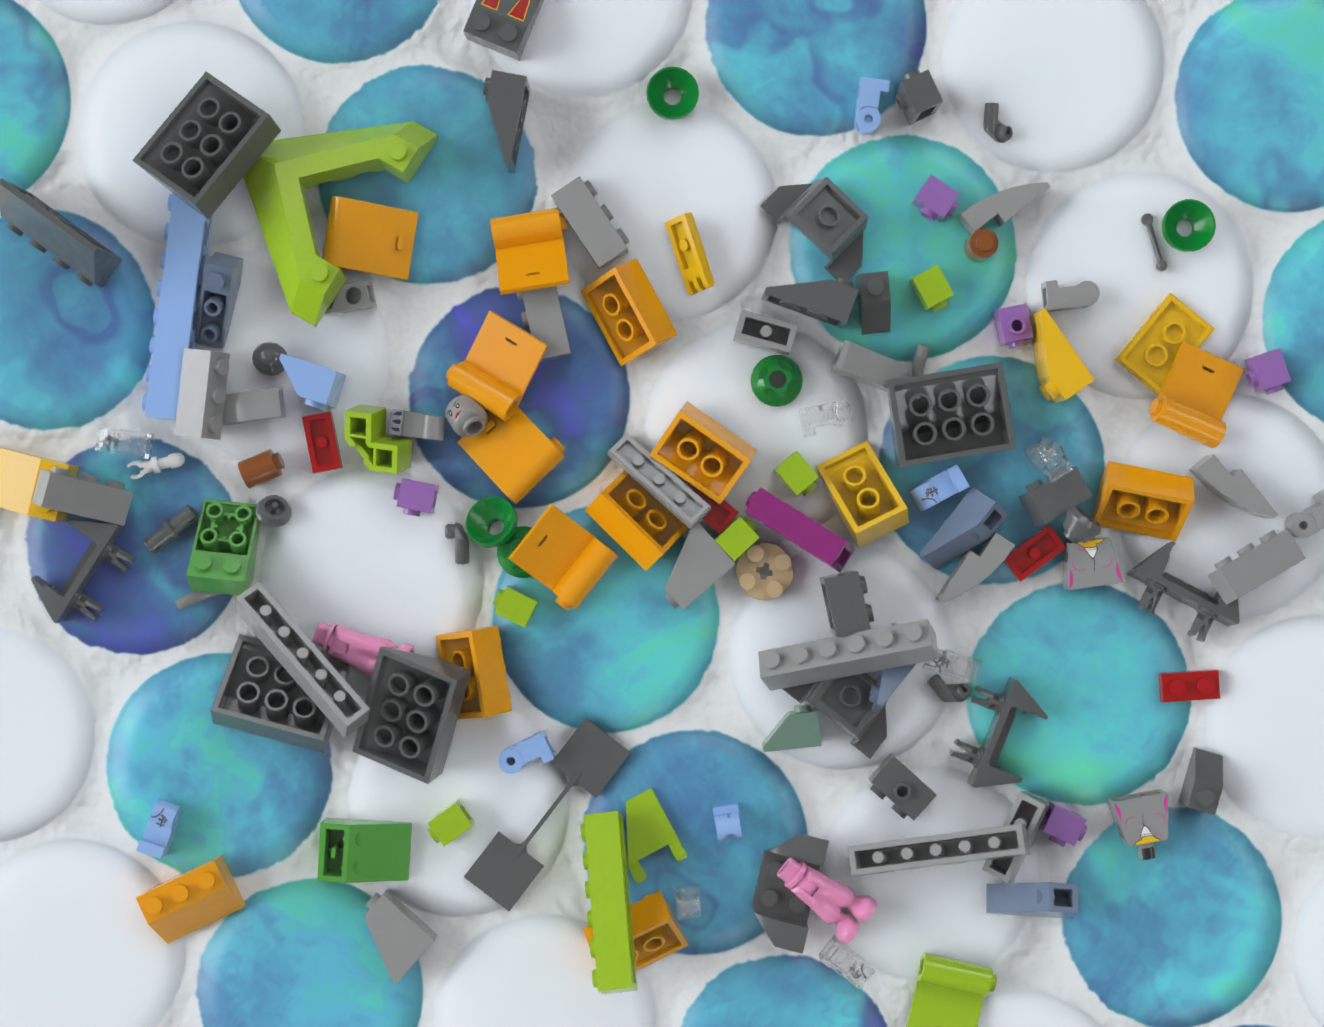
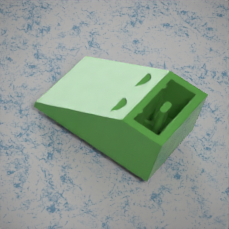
[186,499,260,595]
[317,818,412,883]

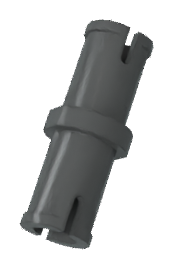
[143,504,200,554]

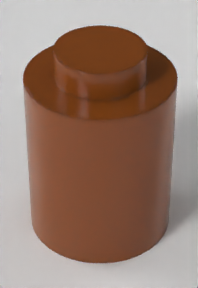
[964,229,999,262]
[238,449,285,489]

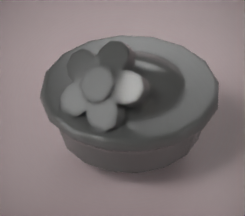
[252,342,287,376]
[256,495,292,527]

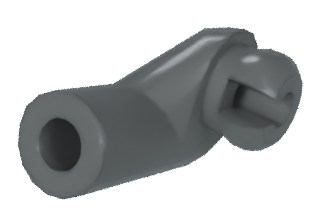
[983,103,1013,143]
[445,522,469,565]
[926,674,971,702]

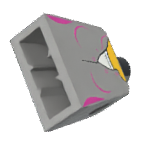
[1063,537,1124,590]
[1107,789,1168,860]

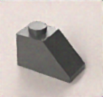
[856,271,891,335]
[1178,747,1223,815]

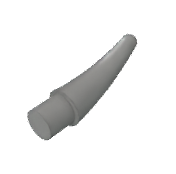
[912,344,930,377]
[174,591,221,611]

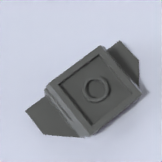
[760,177,868,280]
[783,673,888,759]
[751,834,829,954]

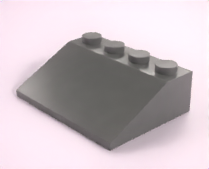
[132,72,281,220]
[0,178,123,287]
[887,362,1016,467]
[211,634,350,753]
[352,646,471,784]

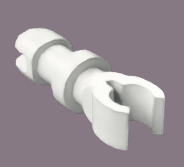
[127,453,185,479]

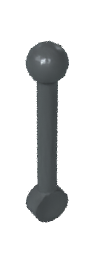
[1141,213,1167,271]

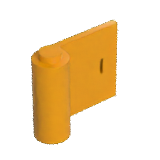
[322,196,419,280]
[490,208,570,295]
[446,310,549,421]
[1149,341,1244,448]
[457,407,566,504]
[509,504,619,611]

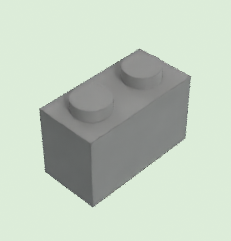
[733,309,798,356]

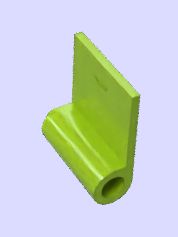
[906,952,997,1027]

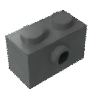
[895,69,943,125]
[1018,465,1093,526]
[868,753,937,821]

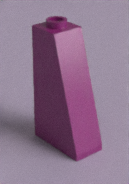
[745,487,855,573]

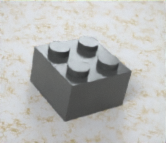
[819,570,874,637]

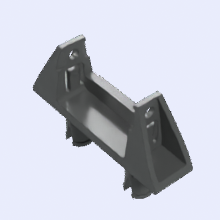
[31,520,136,623]
[1127,541,1240,642]
[950,677,1048,788]

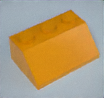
[580,258,678,366]
[650,401,758,504]
[1092,461,1195,541]
[585,471,688,571]
[436,626,512,719]
[136,855,246,944]
[583,891,688,971]

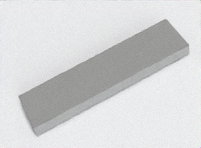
[607,433,711,530]

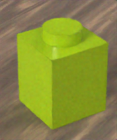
[909,265,954,312]
[774,451,819,496]
[714,516,760,561]
[492,586,539,628]
[427,799,475,847]

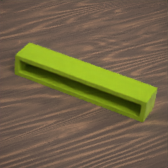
[580,811,638,994]

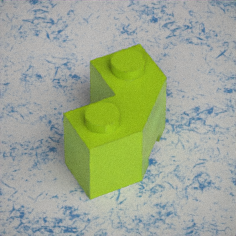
[344,404,412,474]

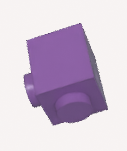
[912,175,960,222]
[993,303,1033,349]
[1244,348,1291,395]
[393,478,439,517]
[1039,801,1087,847]

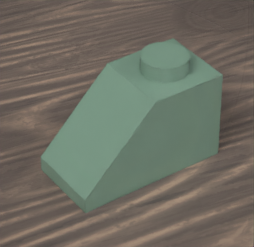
[762,704,822,752]

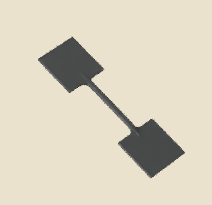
[464,718,631,911]

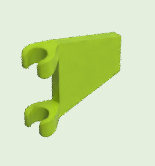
[626,788,687,883]

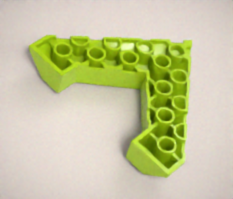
[244,121,439,327]

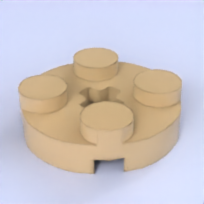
[736,543,793,600]

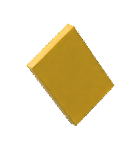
[1114,293,1215,396]

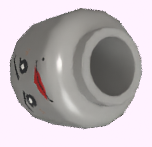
[445,395,488,437]

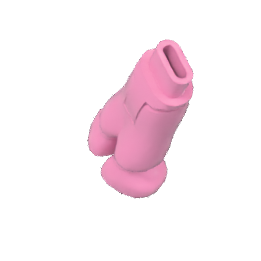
[312,622,415,678]
[777,857,877,944]

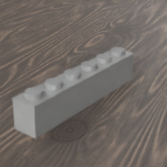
[235,581,370,738]
[758,619,939,691]
[848,824,1030,876]

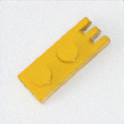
[665,212,715,295]

